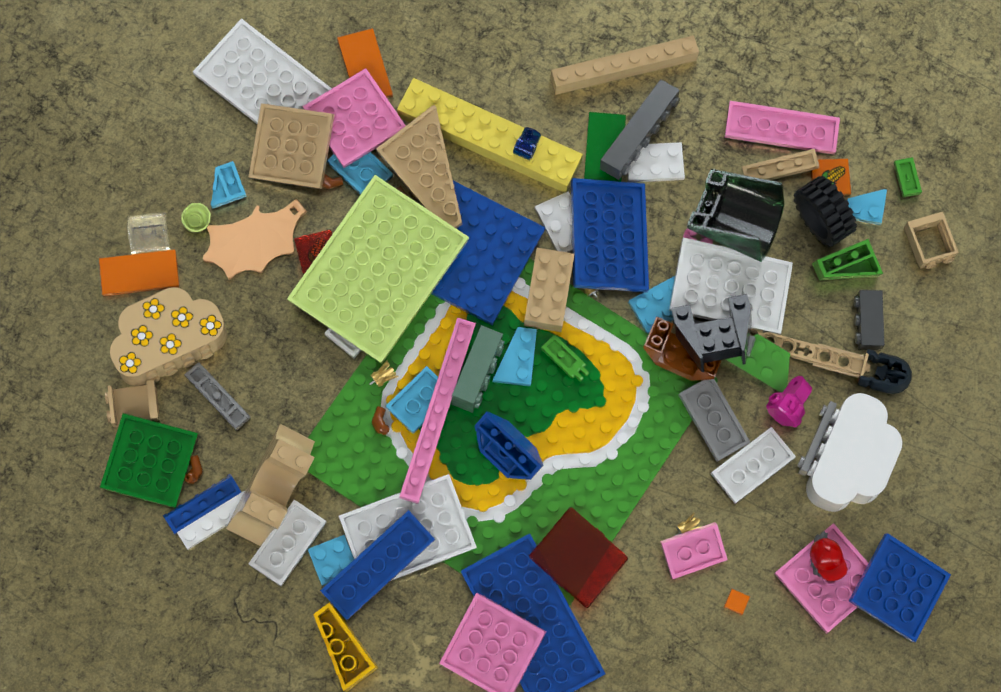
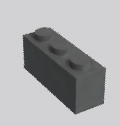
[854,290,885,350]

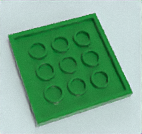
[100,413,198,509]

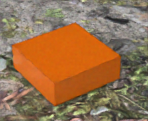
[724,589,750,615]

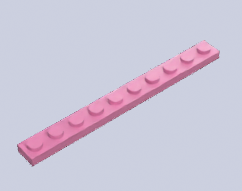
[399,318,476,504]

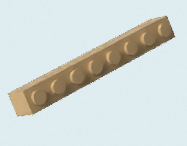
[550,35,699,95]

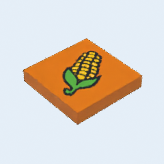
[811,159,851,196]

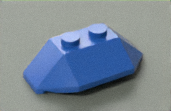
[475,411,544,480]

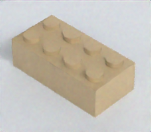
[524,248,575,332]

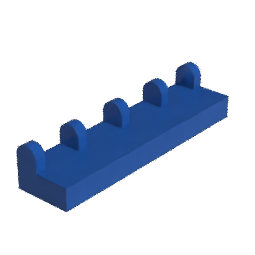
[163,474,241,534]

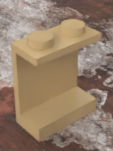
[105,380,160,428]

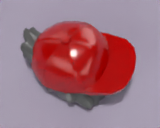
[810,531,848,581]

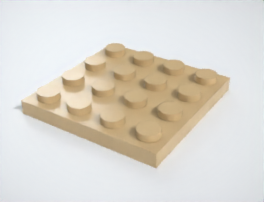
[248,103,335,189]

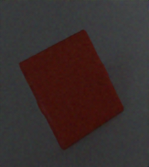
[529,507,628,608]

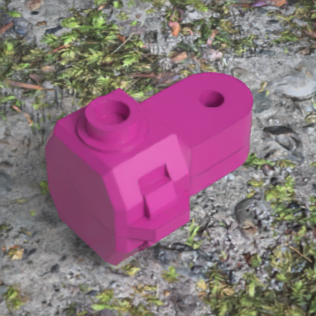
[766,376,812,428]

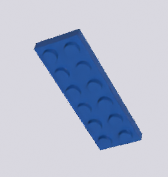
[320,510,435,620]

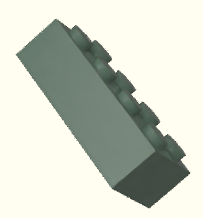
[452,325,505,413]

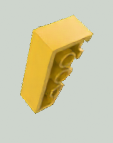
[313,602,378,692]

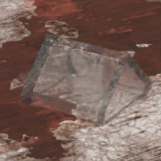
[127,212,170,253]

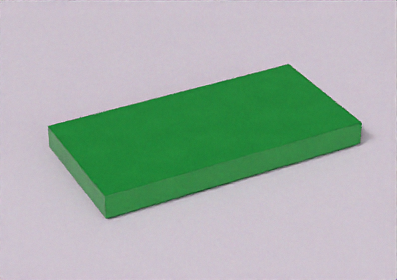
[584,112,626,182]

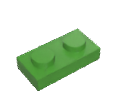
[894,157,922,197]

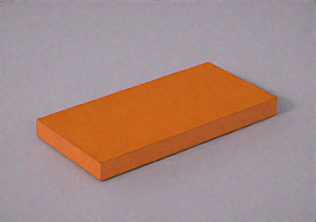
[337,28,393,98]
[99,249,179,297]

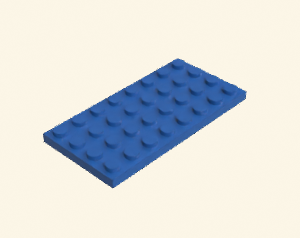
[461,534,606,692]

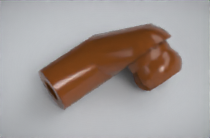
[322,174,343,189]

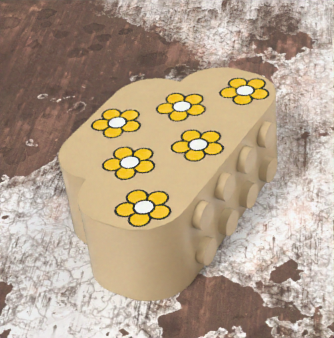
[110,287,227,386]

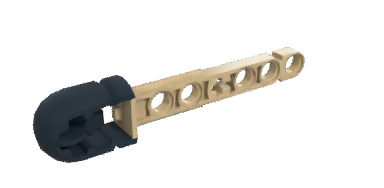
[751,328,912,394]

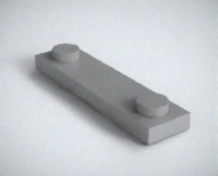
[184,362,251,431]
[797,401,837,476]

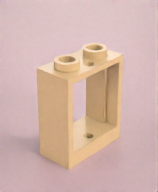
[904,211,959,269]

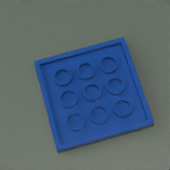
[849,533,951,642]

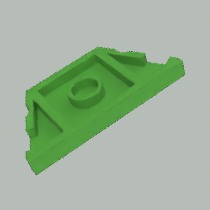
[726,333,790,393]

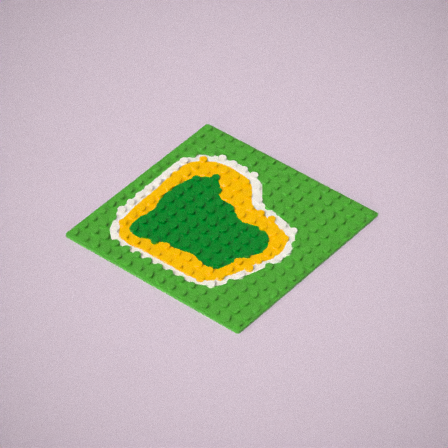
[308,259,718,607]

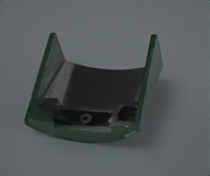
[687,169,785,262]

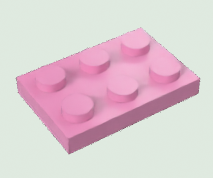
[660,522,728,579]

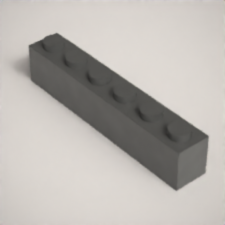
[600,79,680,180]

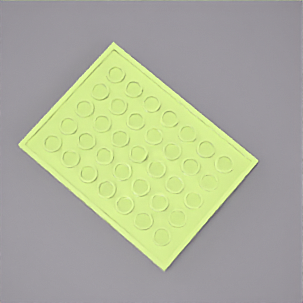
[287,175,469,364]

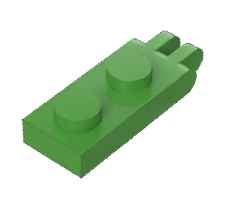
[541,334,589,381]

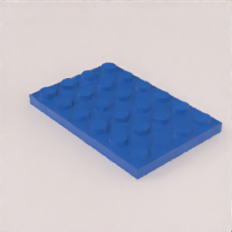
[571,178,649,292]

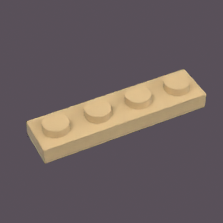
[742,149,819,186]

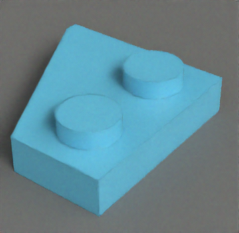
[211,161,247,209]
[847,189,887,225]

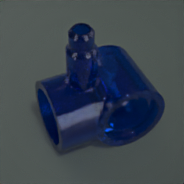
[513,127,541,161]

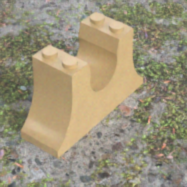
[226,424,315,547]

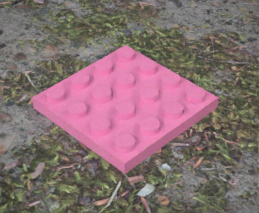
[303,68,406,168]
[774,523,869,634]
[439,593,546,692]

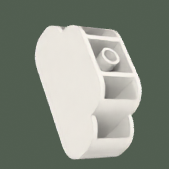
[806,393,902,512]

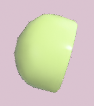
[181,203,211,233]

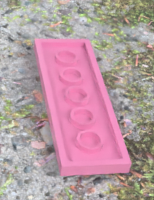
[724,101,840,155]

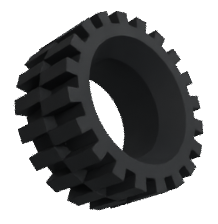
[793,176,857,247]

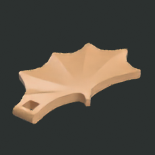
[203,199,307,280]

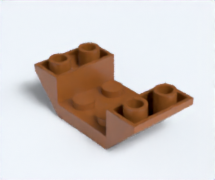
[643,316,722,381]

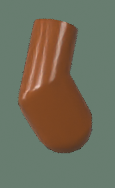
[372,406,389,435]
[184,455,203,484]

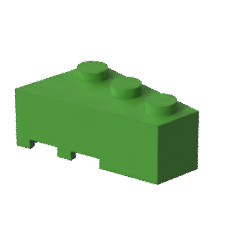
[812,239,883,281]

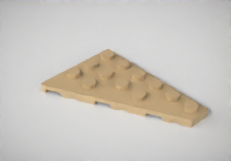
[376,105,462,229]

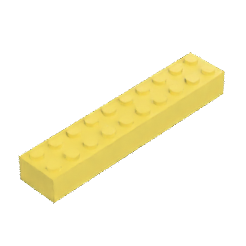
[397,78,583,193]

